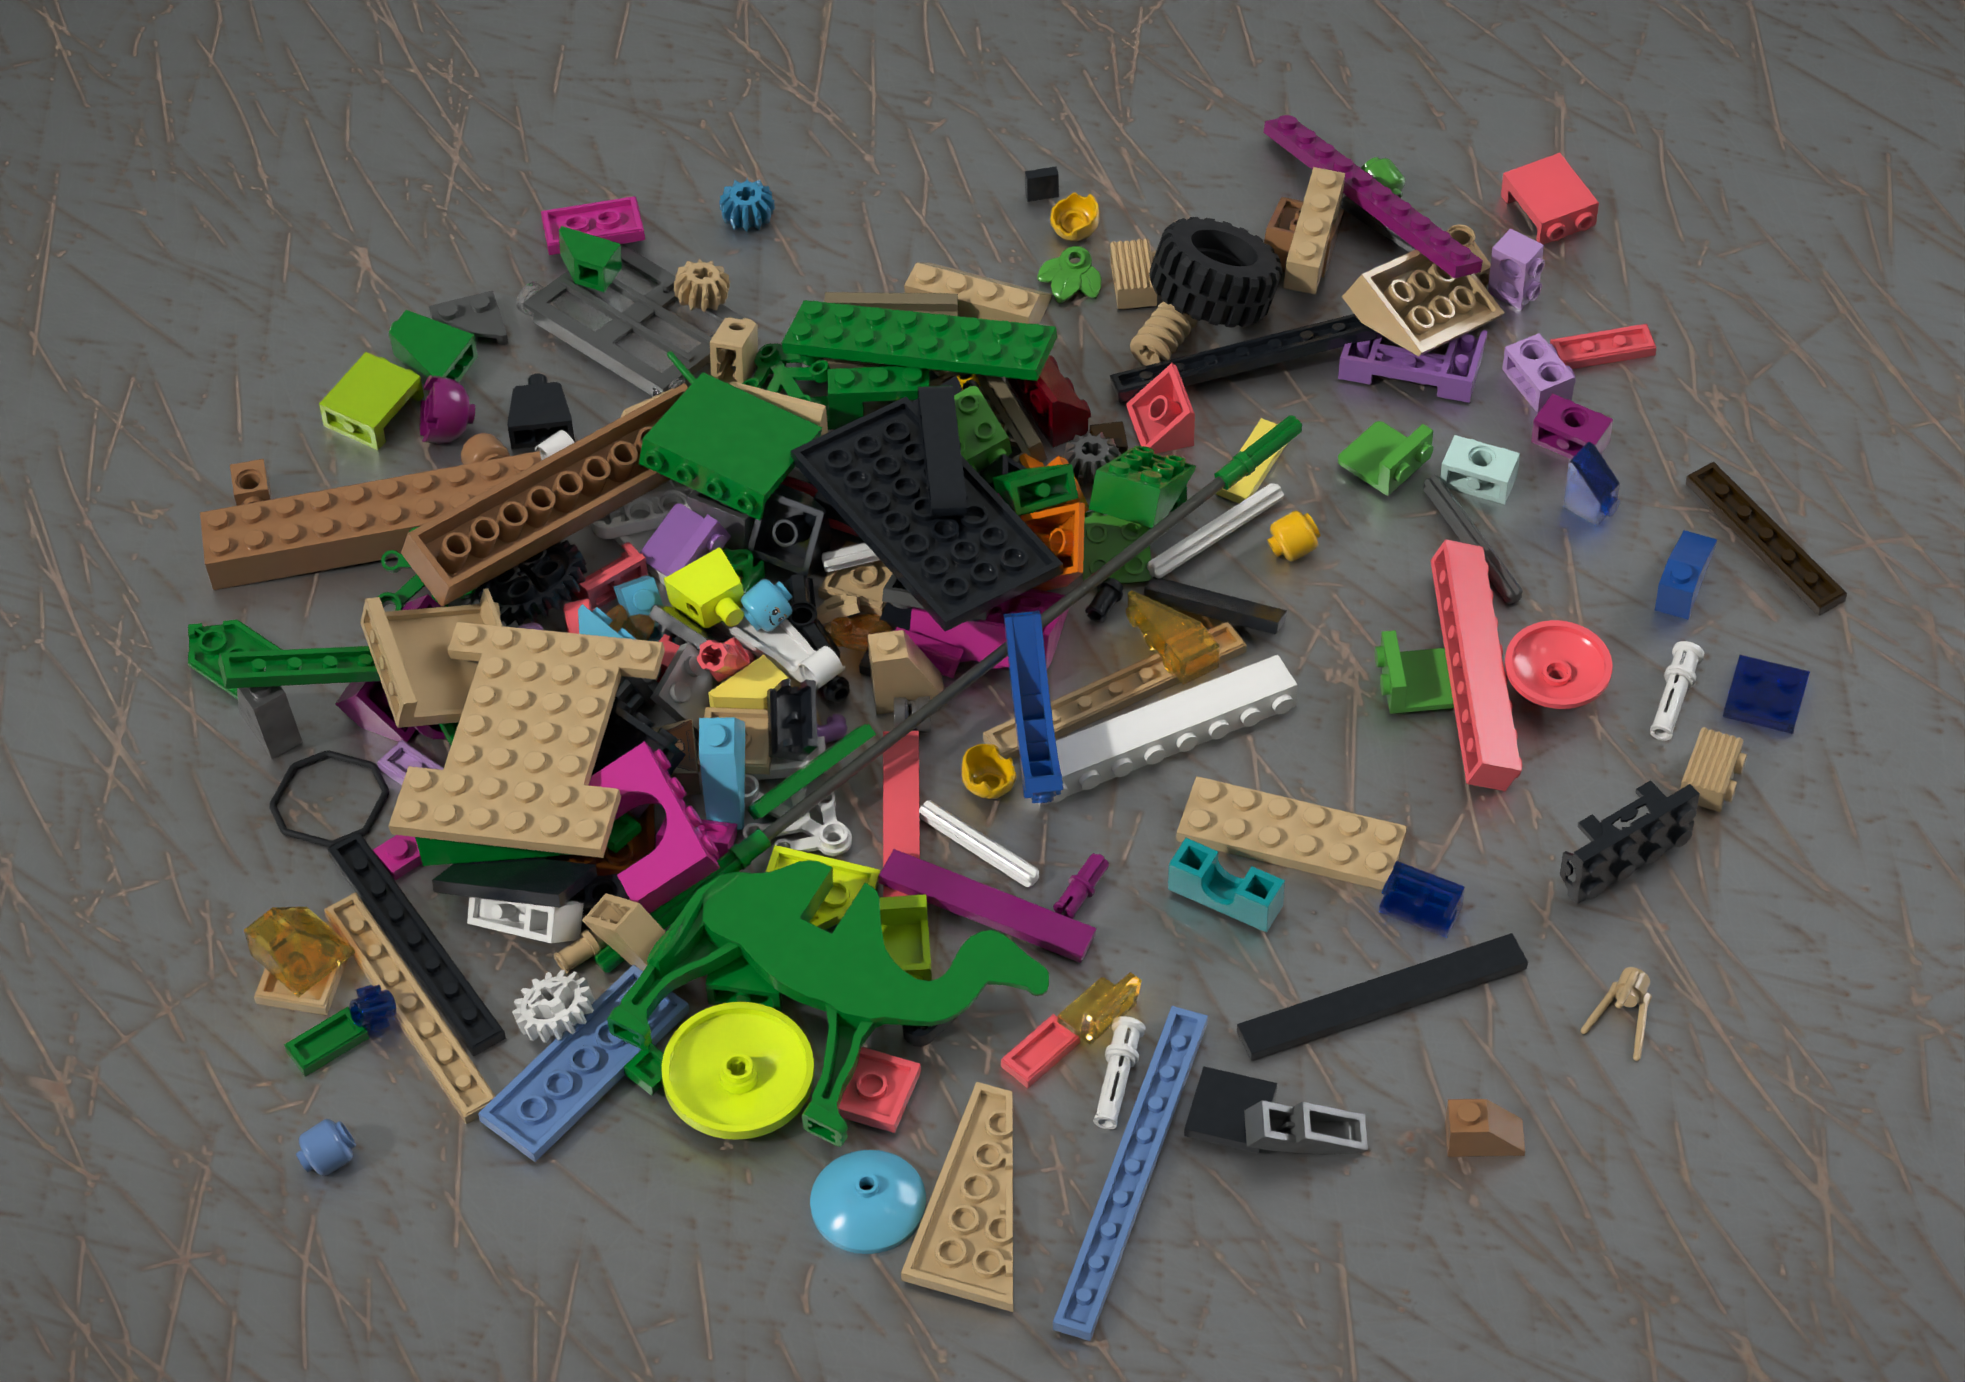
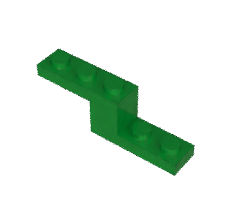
[813,366,930,430]

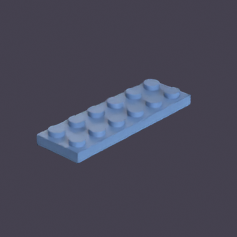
[478,965,690,1162]

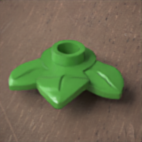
[1037,246,1102,304]

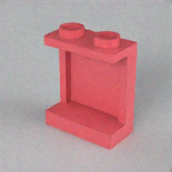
[1501,153,1599,245]

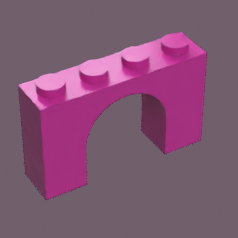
[588,741,720,914]

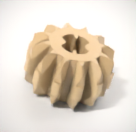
[674,258,730,312]

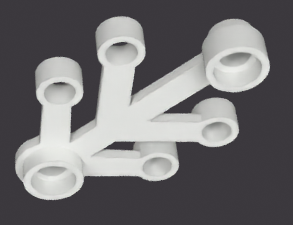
[743,774,852,856]

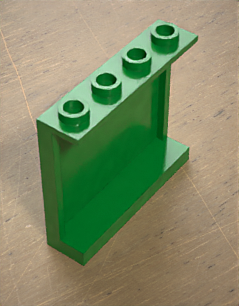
[639,372,822,521]

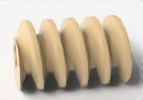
[1130,301,1198,366]

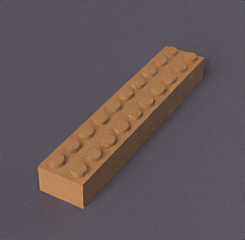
[401,383,688,607]
[200,451,542,590]

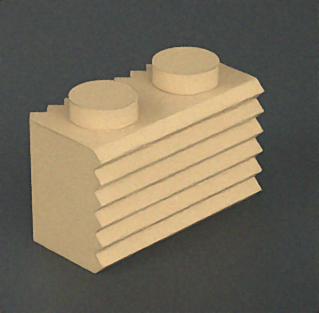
[1110,238,1157,309]
[1680,727,1747,812]

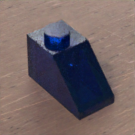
[1563,442,1620,526]

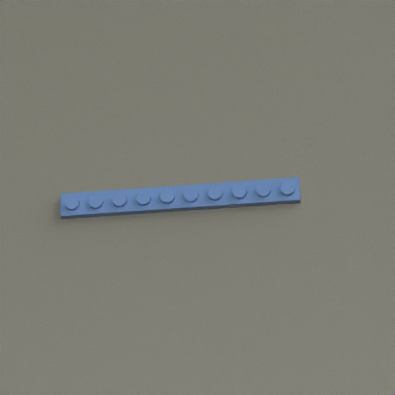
[1053,1006,1208,1341]

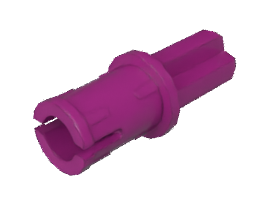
[1053,853,1109,919]

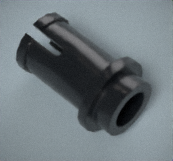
[1085,578,1123,623]
[822,675,850,703]

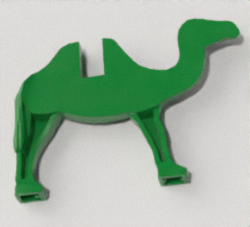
[607,860,1049,1147]

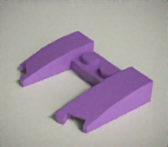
[1338,330,1488,403]

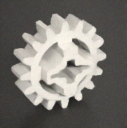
[512,970,595,1043]

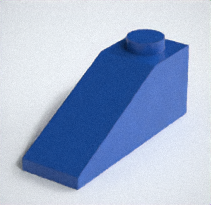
[1655,530,1717,620]

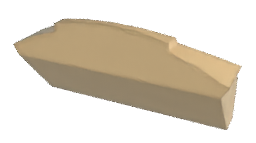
[816,594,861,625]

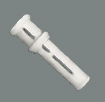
[1650,641,1705,741]
[1093,1016,1146,1129]

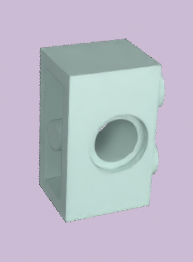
[1440,435,1520,505]

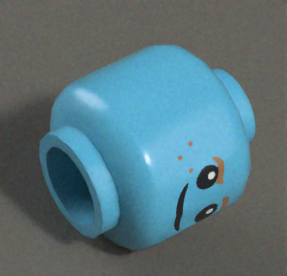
[741,579,793,632]

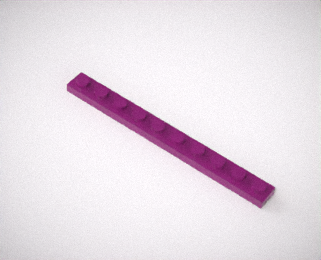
[1263,115,1483,278]

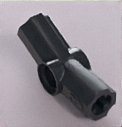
[783,574,840,658]

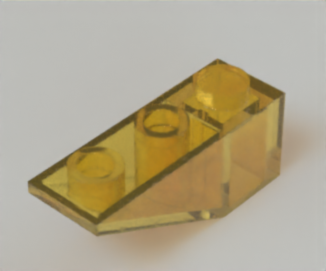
[1125,590,1219,685]

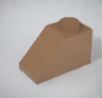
[1445,1099,1525,1157]

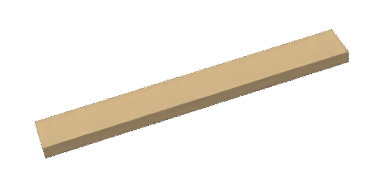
[983,622,1247,759]
[324,892,496,1124]

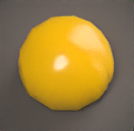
[1050,192,1100,241]
[961,744,1016,799]

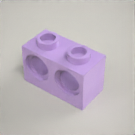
[1488,228,1545,310]
[1502,333,1576,414]

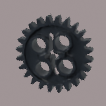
[477,540,588,626]

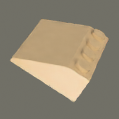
[1342,250,1504,357]

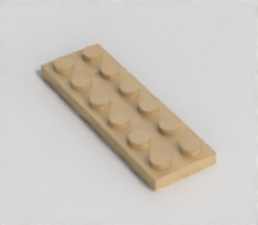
[1176,776,1407,892]

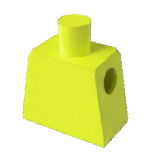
[664,547,744,628]

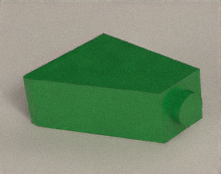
[389,310,478,385]

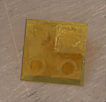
[244,906,355,998]

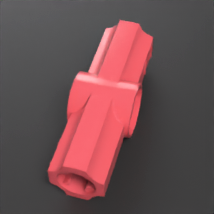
[696,637,756,682]

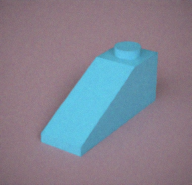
[699,717,745,830]

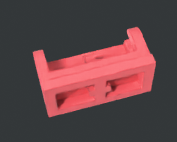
[573,542,648,612]

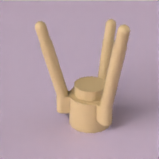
[1580,967,1652,1061]

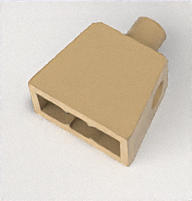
[710,318,758,384]

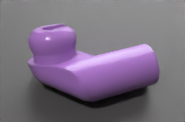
[817,714,848,744]

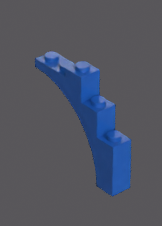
[1004,611,1063,803]

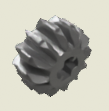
[1063,431,1121,488]

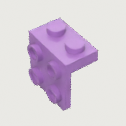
[640,503,731,577]

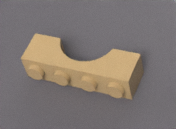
[1284,167,1345,294]

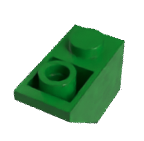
[559,226,622,293]

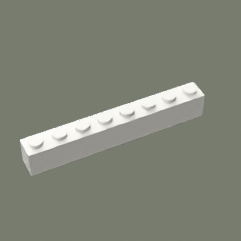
[1038,654,1298,807]

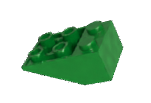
[1089,446,1196,528]

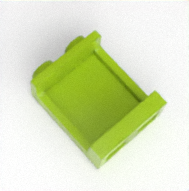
[319,352,424,450]
[852,894,932,981]

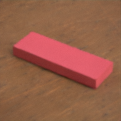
[1550,324,1657,369]

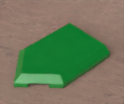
[188,620,282,699]

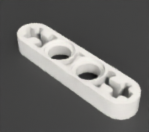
[592,486,694,539]

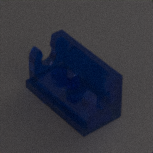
[1379,861,1465,938]

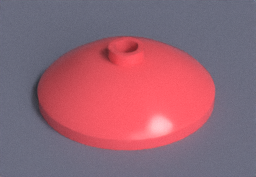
[1505,620,1613,709]

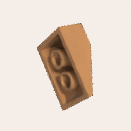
[1264,197,1345,278]

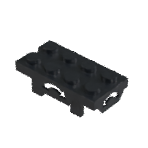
[1560,780,1700,905]

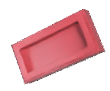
[1001,1014,1080,1089]

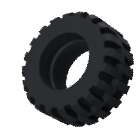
[1149,217,1283,328]

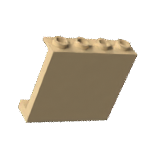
[360,588,503,728]

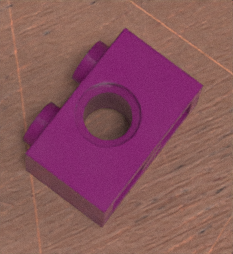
[1531,393,1613,468]

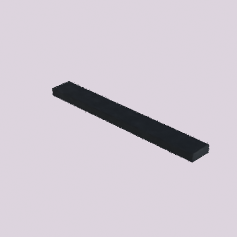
[1110,314,1376,403]
[328,832,506,1057]
[1237,933,1528,1061]

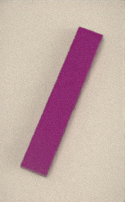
[878,849,1096,963]

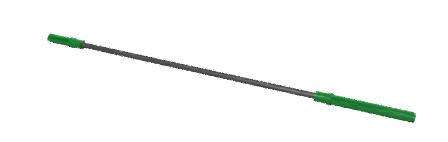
[595,415,1302,973]

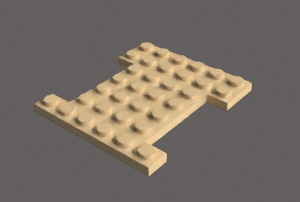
[388,622,665,858]

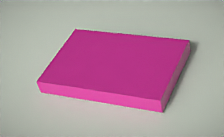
[541,196,645,255]

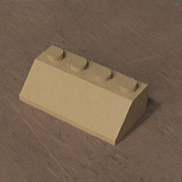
[904,262,1052,324]

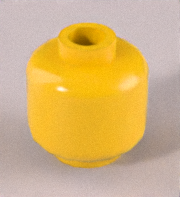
[1267,510,1321,562]

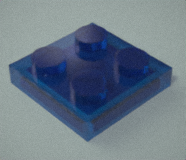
[1723,655,1810,734]

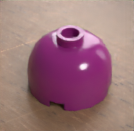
[419,375,475,444]

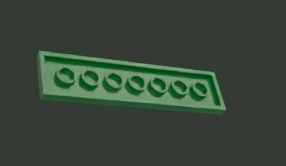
[781,300,1057,381]

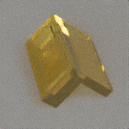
[1057,972,1142,1045]

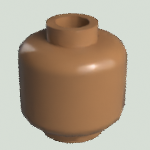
[461,433,510,465]

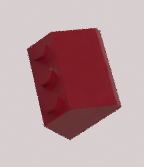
[1005,355,1091,448]

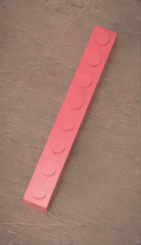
[1430,539,1522,791]

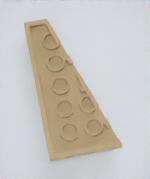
[901,1082,1013,1312]

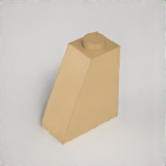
[868,630,947,715]
[582,893,665,971]

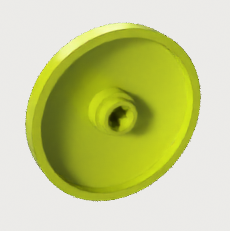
[662,1002,814,1140]

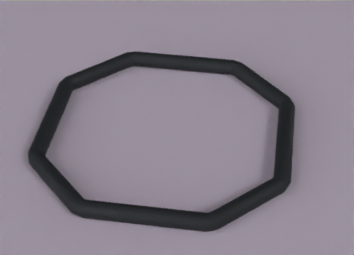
[269,750,389,848]

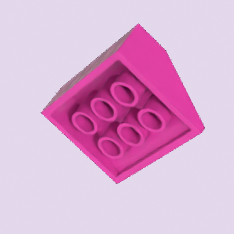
[910,589,1069,669]

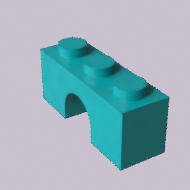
[1168,838,1285,933]

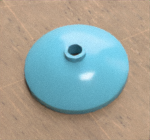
[810,1150,926,1254]

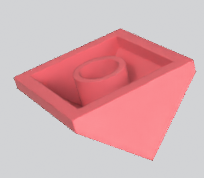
[1126,363,1195,454]

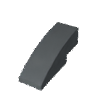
[1244,1100,1368,1154]

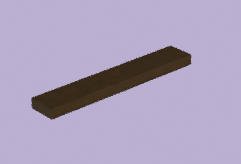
[1686,461,1847,616]

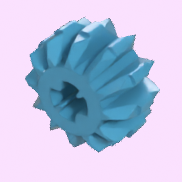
[719,177,775,232]

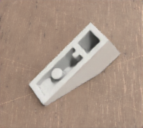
[467,897,584,944]

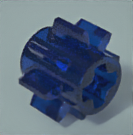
[349,985,396,1032]

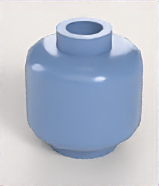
[296,1119,356,1176]

